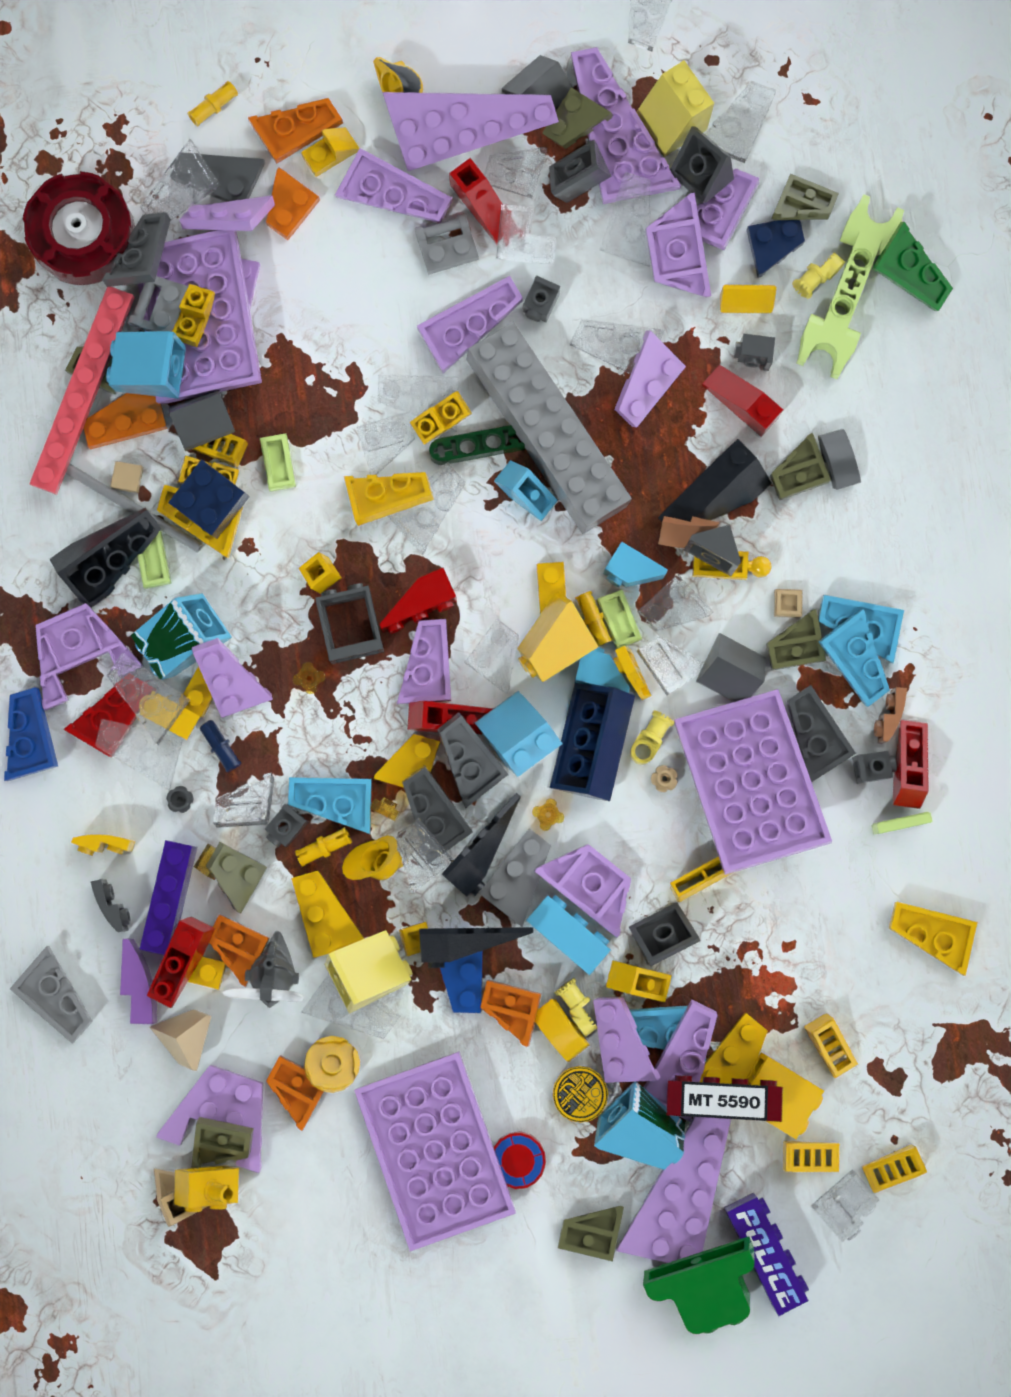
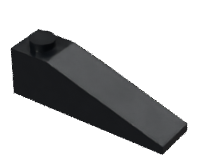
[658,439,772,522]
[49,508,161,608]
[442,793,521,897]
[419,927,534,968]

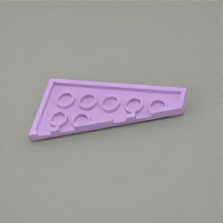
[571,47,681,204]
[382,92,559,171]
[616,1117,731,1263]

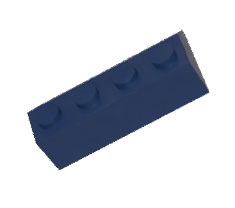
[550,683,635,801]

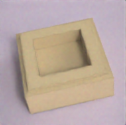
[110,461,143,493]
[774,589,802,618]

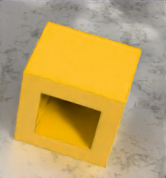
[298,552,342,594]

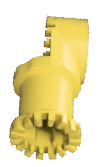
[792,252,845,299]
[630,710,675,765]
[554,978,597,1037]

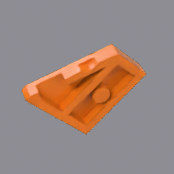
[266,167,320,240]
[209,914,270,987]
[480,980,542,1047]
[266,1055,324,1131]

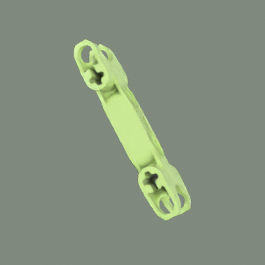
[796,194,904,379]

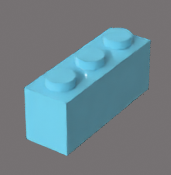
[526,895,611,975]

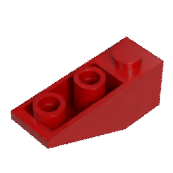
[449,158,519,246]
[379,567,457,634]
[147,916,215,1008]

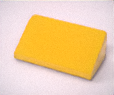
[720,285,776,313]

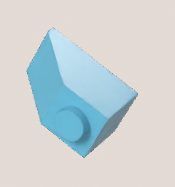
[494,460,558,521]
[603,542,668,588]
[574,647,630,693]

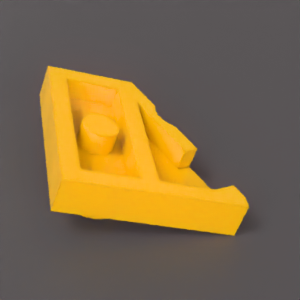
[374,734,440,788]

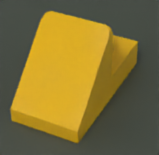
[301,127,360,177]

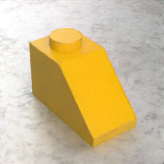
[606,960,672,1002]

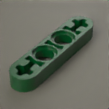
[429,425,525,465]

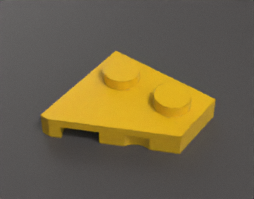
[613,646,652,700]

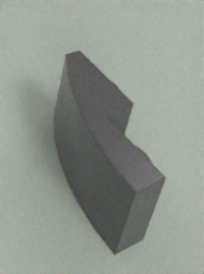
[818,429,861,490]
[91,879,131,932]

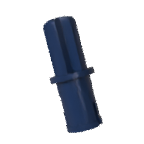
[200,720,242,772]

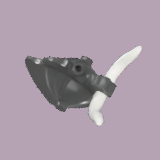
[223,931,304,1008]

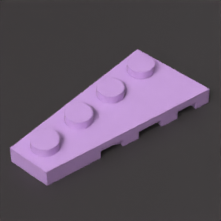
[335,148,453,223]
[417,276,523,374]
[644,999,717,1122]

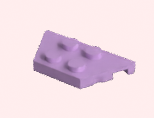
[645,193,711,297]
[534,844,631,938]

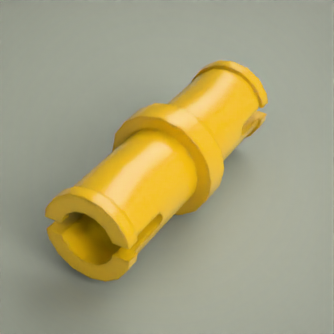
[187,81,238,127]
[575,591,612,647]
[295,827,352,867]

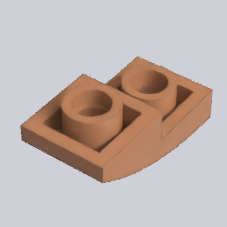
[658,516,719,548]
[874,687,907,744]

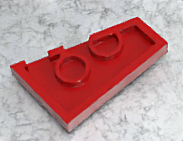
[63,673,155,758]

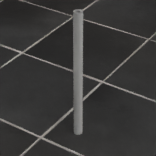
[66,463,203,553]

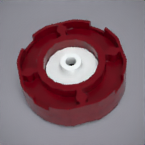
[23,171,135,285]

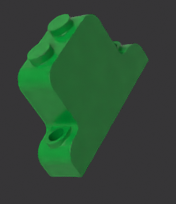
[643,1236,754,1334]

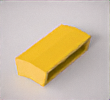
[670,856,734,902]

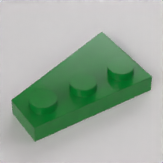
[872,222,953,311]

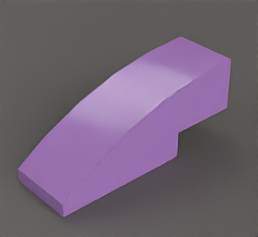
[120,938,157,1024]

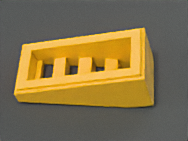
[193,434,248,468]
[804,1013,858,1078]
[783,1141,840,1172]
[861,1144,927,1193]

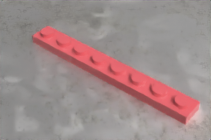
[29,287,135,495]

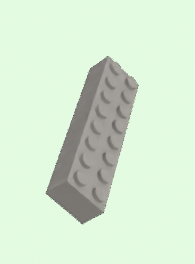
[466,322,632,534]

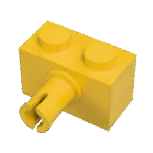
[174,1165,239,1212]

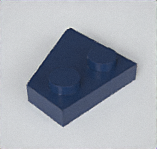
[747,220,805,278]

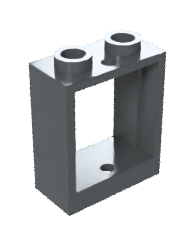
[315,583,384,664]

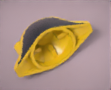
[373,57,423,93]

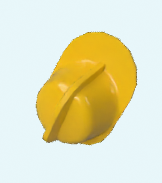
[342,835,405,880]

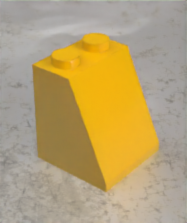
[517,592,598,682]

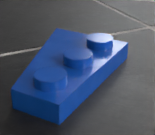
[4,687,58,781]
[440,951,483,1013]

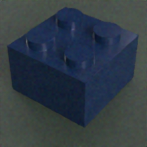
[168,459,250,539]

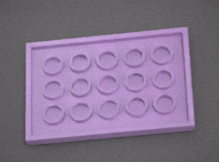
[137,230,262,405]
[674,689,832,875]
[354,1051,516,1251]

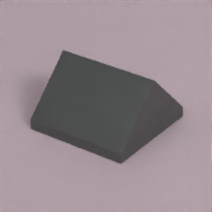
[502,55,573,111]
[670,126,734,203]
[549,140,612,203]
[169,390,235,451]
[684,524,741,576]
[696,633,766,702]
[629,902,700,966]

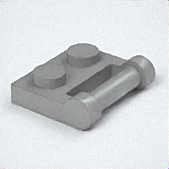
[414,213,479,275]
[127,276,188,332]

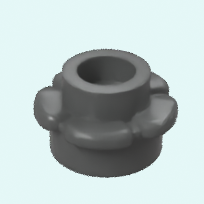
[166,786,194,813]

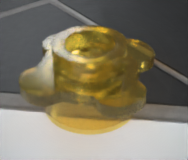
[293,662,326,694]
[532,799,564,831]

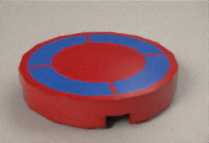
[494,1131,546,1189]

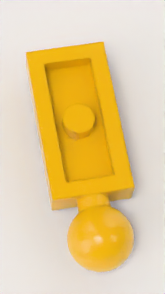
[692,551,772,580]

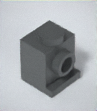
[522,275,560,322]
[734,333,775,371]
[852,751,897,784]
[265,804,309,848]

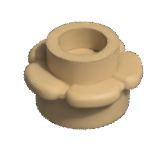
[651,765,678,792]

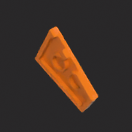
[248,98,343,164]
[83,393,168,450]

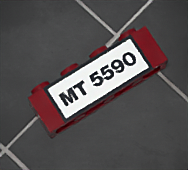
[667,1075,783,1122]

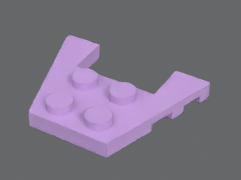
[36,603,144,711]
[156,1065,263,1173]

